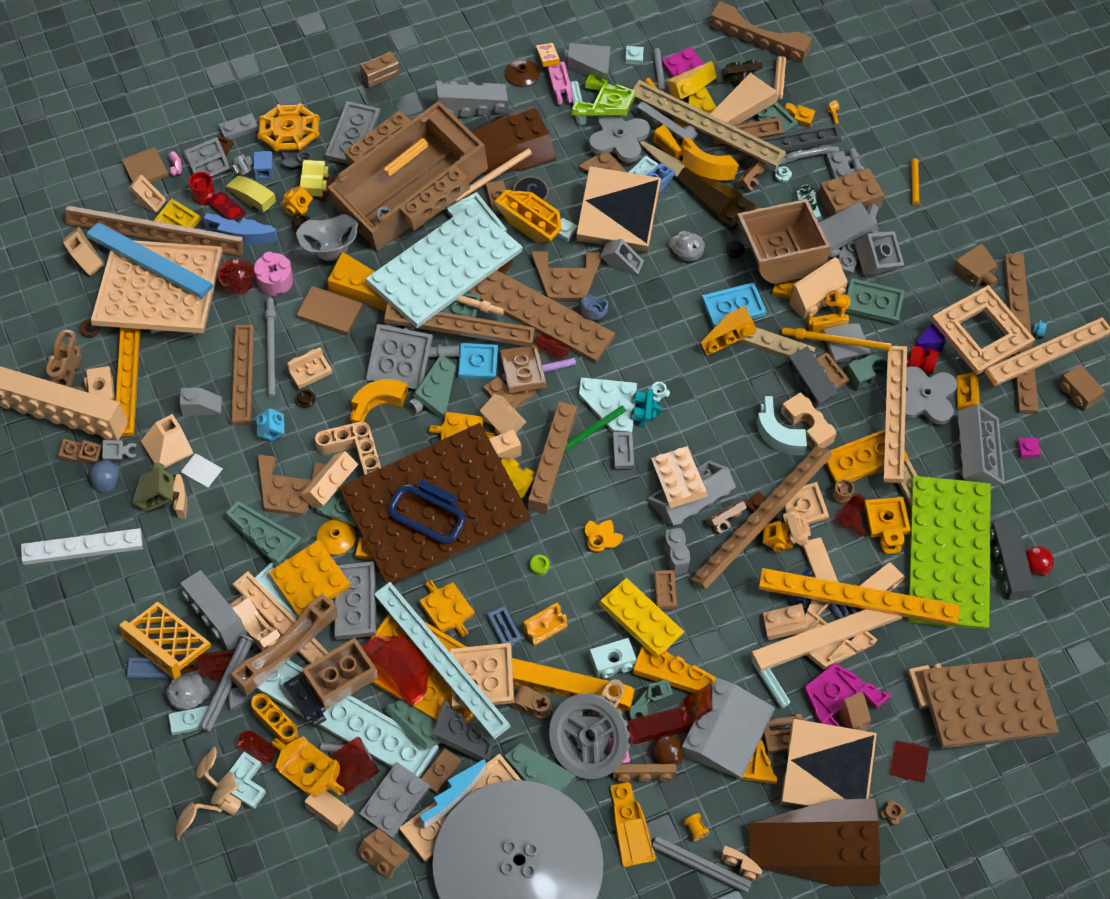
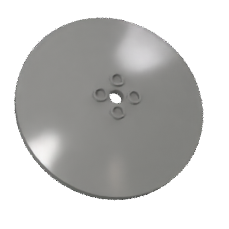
[432,780,603,899]

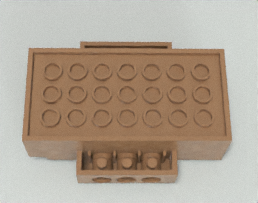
[328,101,488,252]

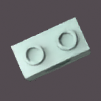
[589,638,636,678]

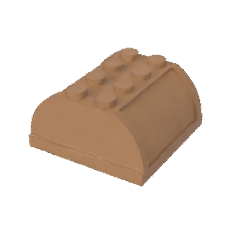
[737,199,831,284]

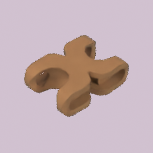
[46,330,82,387]

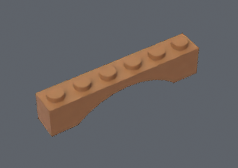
[710,1,813,63]
[528,402,577,515]
[231,593,338,696]

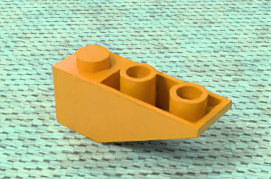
[701,306,757,356]

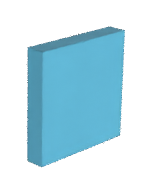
[458,343,498,380]

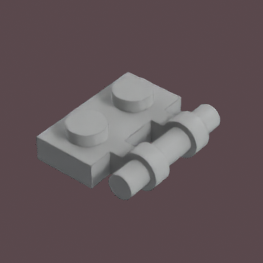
[826,148,864,179]

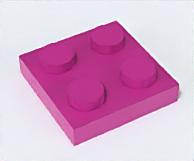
[662,47,704,78]

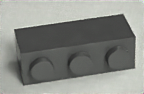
[785,346,838,409]

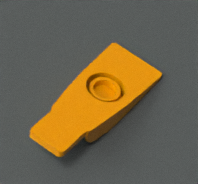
[610,782,656,867]

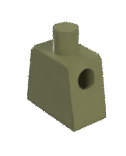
[132,463,174,512]

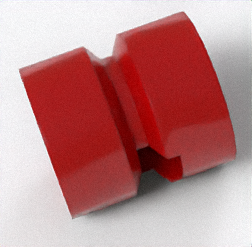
[189,172,216,205]
[907,345,939,375]

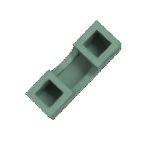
[846,344,909,391]

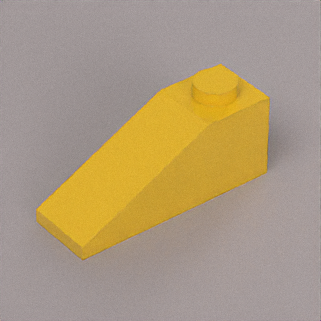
[667,61,717,99]

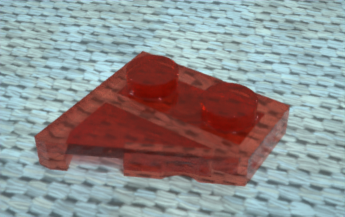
[198,649,237,687]

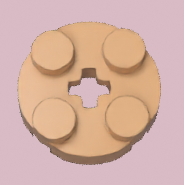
[783,506,811,546]

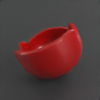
[1026,546,1054,576]

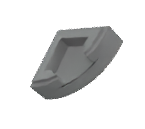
[228,687,248,710]

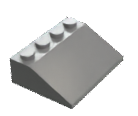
[682,678,775,779]

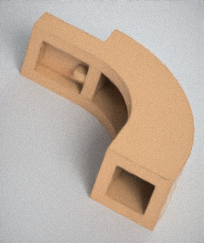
[229,595,280,651]

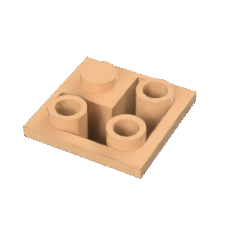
[141,414,193,469]

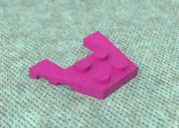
[804,663,890,727]

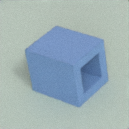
[254,151,274,180]

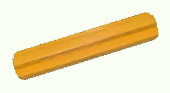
[384,138,428,176]

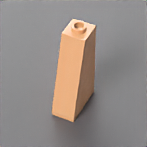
[710,73,778,126]

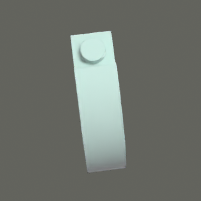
[757,396,807,455]

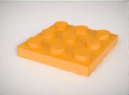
[269,540,352,617]

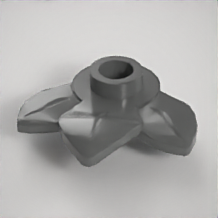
[282,145,313,168]

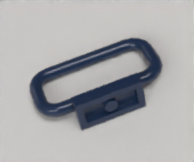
[388,479,466,544]

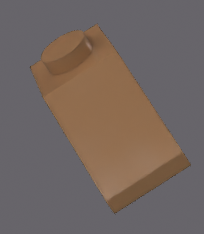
[838,692,871,731]

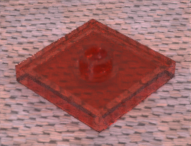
[330,736,380,796]

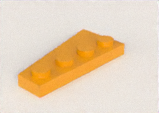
[633,645,716,697]

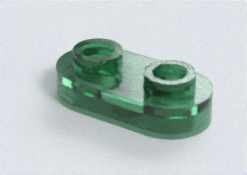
[796,185,817,210]

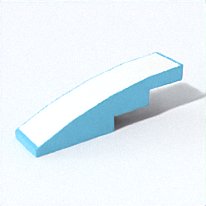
[420,759,486,829]

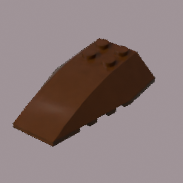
[471,106,556,175]
[749,798,881,886]

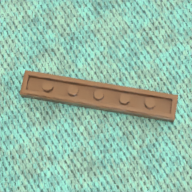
[231,325,254,425]

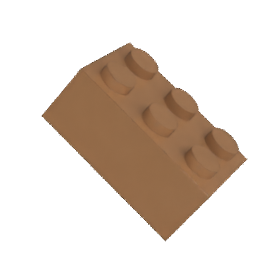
[818,168,885,217]
[302,638,378,710]

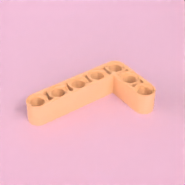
[315,422,381,475]

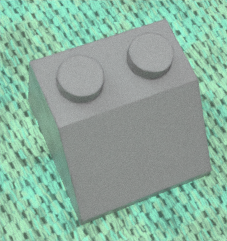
[854,231,904,275]

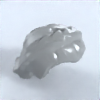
[668,231,705,261]
[166,674,210,710]

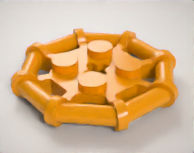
[257,103,320,152]

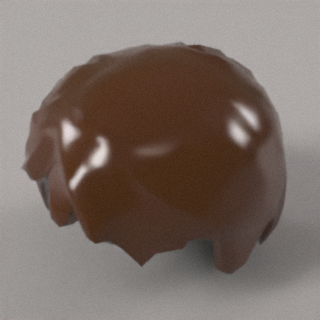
[652,735,684,766]

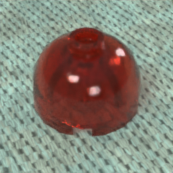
[218,258,255,295]

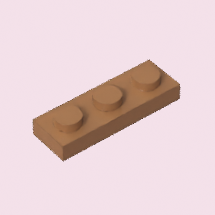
[613,764,676,782]

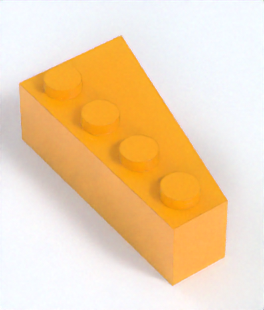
[328,252,388,311]

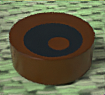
[80,319,100,338]

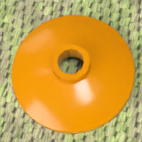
[317,519,356,555]

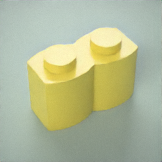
[300,160,329,197]

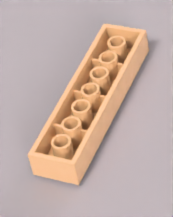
[0,366,128,440]

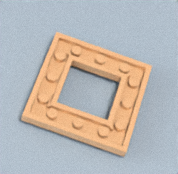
[931,285,1035,375]

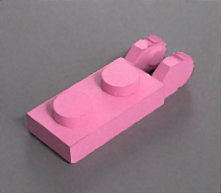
[547,62,573,105]

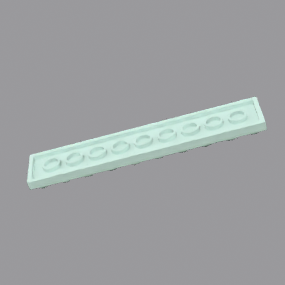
[256,648,439,778]

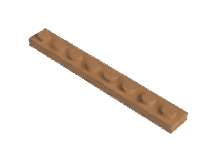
[384,303,535,347]

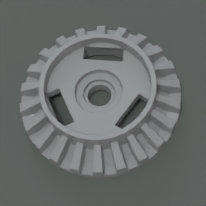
[549,693,630,779]

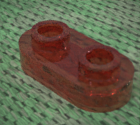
[534,333,570,358]
[238,731,276,763]

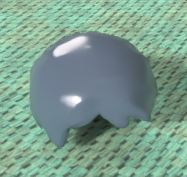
[580,293,608,321]
[90,460,119,492]

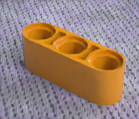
[251,694,299,745]

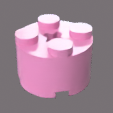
[254,252,293,296]

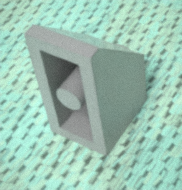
[600,238,644,275]
[180,388,222,416]

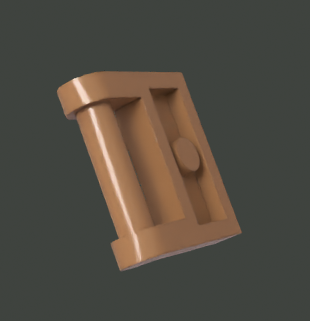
[763,713,803,754]

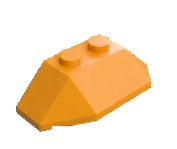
[495,190,562,242]

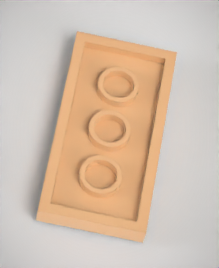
[651,446,708,509]

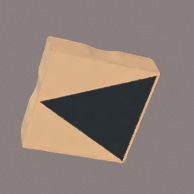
[577,166,661,253]
[780,719,877,809]

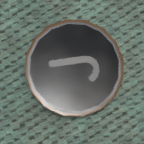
[513,176,549,202]

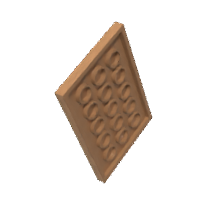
[920,657,1059,749]

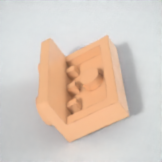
[287,348,332,389]

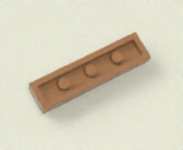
[712,117,784,147]

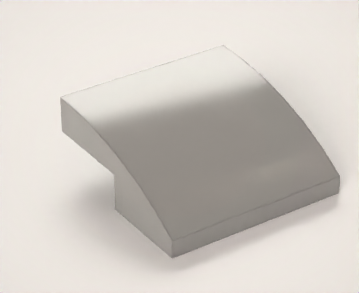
[184,137,231,177]
[822,324,871,362]

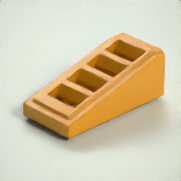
[653,124,681,160]

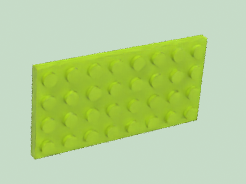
[908,476,991,630]

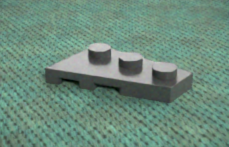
[431,700,494,763]

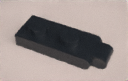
[283,673,327,726]

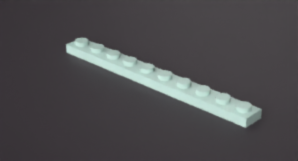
[374,582,511,740]

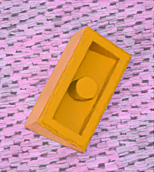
[956,372,980,410]

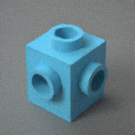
[256,408,285,441]

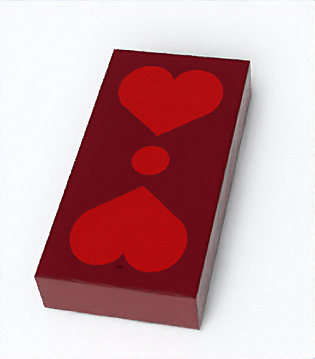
[208,191,246,222]

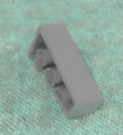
[436,81,508,117]
[180,570,249,655]

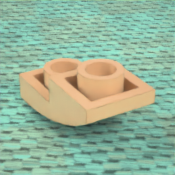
[173,474,188,519]
[721,846,762,881]

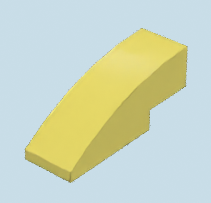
[225,176,276,213]

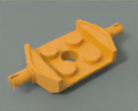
[272,736,344,797]

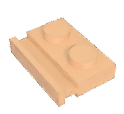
[763,604,808,640]

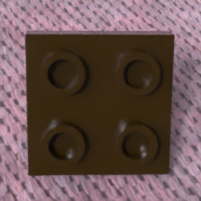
[721,60,763,84]

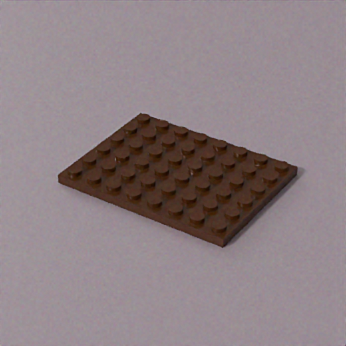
[339,423,531,585]

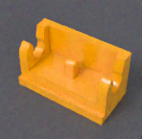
[806,308,849,333]
[523,602,568,646]

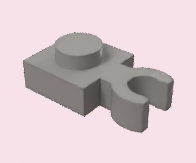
[102,440,136,461]

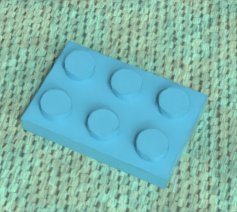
[702,283,766,328]

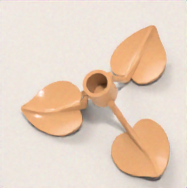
[176,747,241,841]

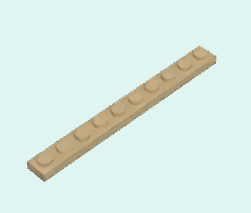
[633,80,786,169]

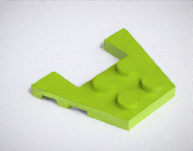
[572,74,636,116]

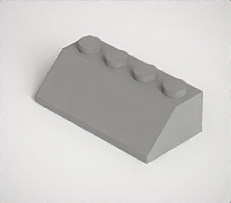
[958,404,1005,486]
[647,461,736,526]

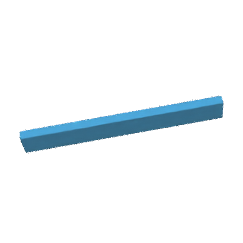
[86,222,213,299]

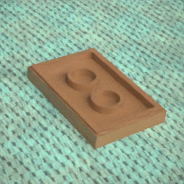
[297,286,363,335]
[500,345,546,393]

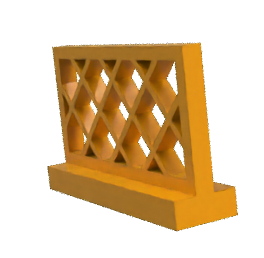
[119,602,211,680]

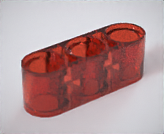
[627,708,689,744]

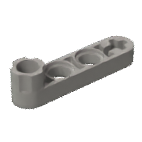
[634,102,698,146]

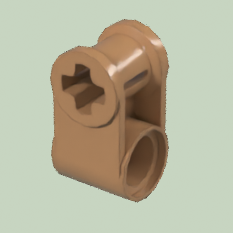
[511,685,551,720]

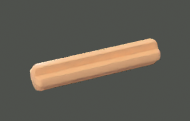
[774,56,786,100]

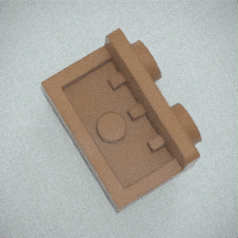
[357,828,410,879]

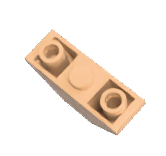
[63,227,105,276]

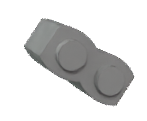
[664,528,690,575]

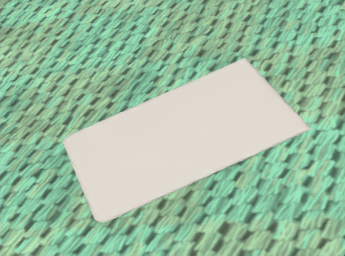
[181,454,223,487]

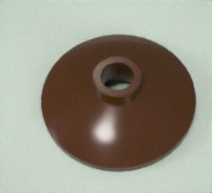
[505,59,539,87]

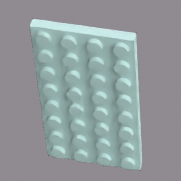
[366,204,523,328]

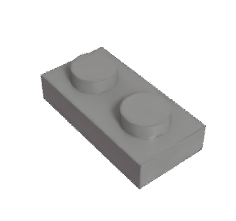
[219,113,259,140]
[613,432,634,469]

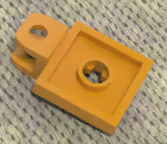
[864,497,911,555]

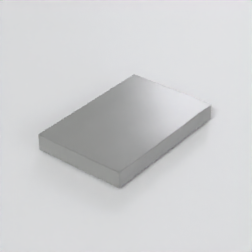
[819,201,877,252]

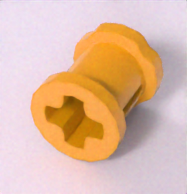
[826,290,850,310]
[683,813,710,841]

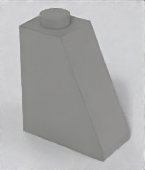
[565,43,611,81]

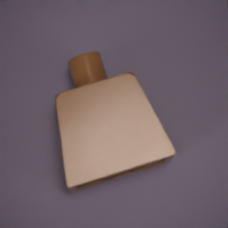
[953,243,998,288]

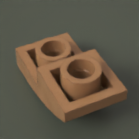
[58,439,102,464]

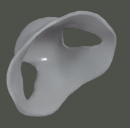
[296,214,358,261]

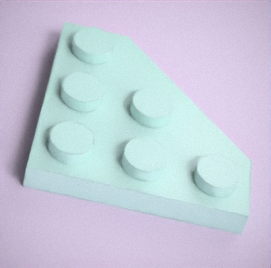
[579,377,637,433]

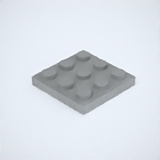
[366,324,433,389]

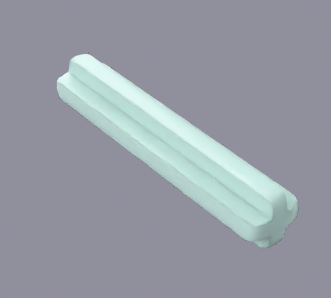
[570,81,587,125]
[751,658,790,708]

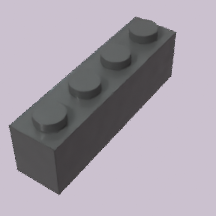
[990,519,1035,600]

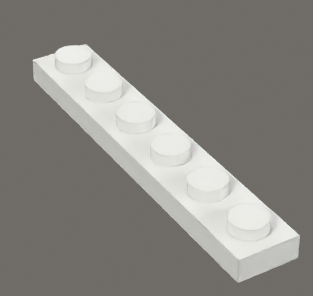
[21,528,143,565]

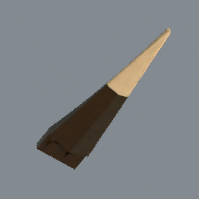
[638,141,756,230]

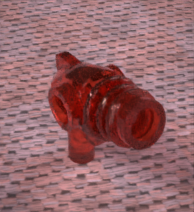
[836,493,867,537]

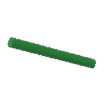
[564,405,626,453]

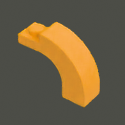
[680,138,739,180]
[350,379,408,424]

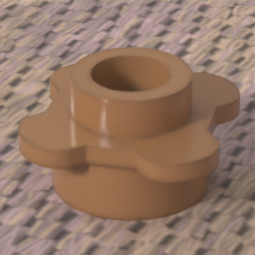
[881,800,906,825]

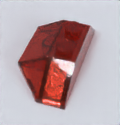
[362,635,429,707]

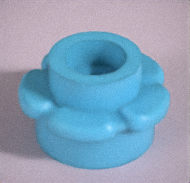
[1033,320,1047,338]

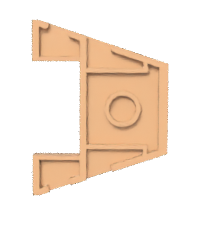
[797,599,878,670]

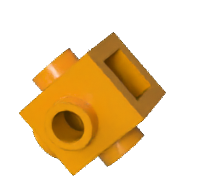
[280,186,313,216]
[763,521,793,552]

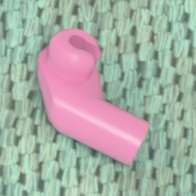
[168,151,182,176]

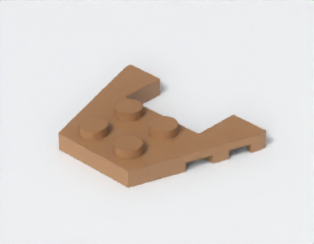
[532,251,602,302]
[258,455,326,517]

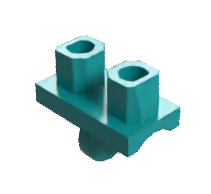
[631,388,662,427]

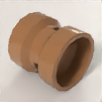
[832,479,854,505]

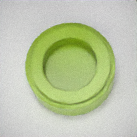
[530,555,550,575]

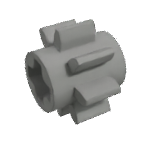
[230,154,253,176]

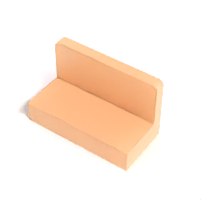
[305,791,354,832]

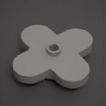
[589,115,650,162]
[905,366,957,424]

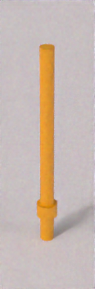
[782,327,892,351]

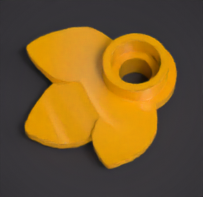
[585,520,623,552]

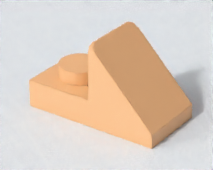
[128,175,166,213]

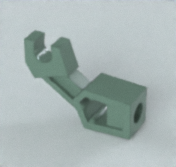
[629,679,673,723]

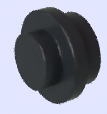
[726,241,745,258]

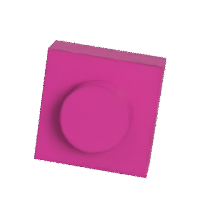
[1017,438,1041,459]

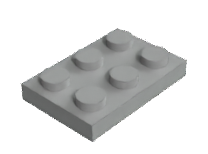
[359,762,431,839]

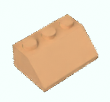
[789,257,848,319]

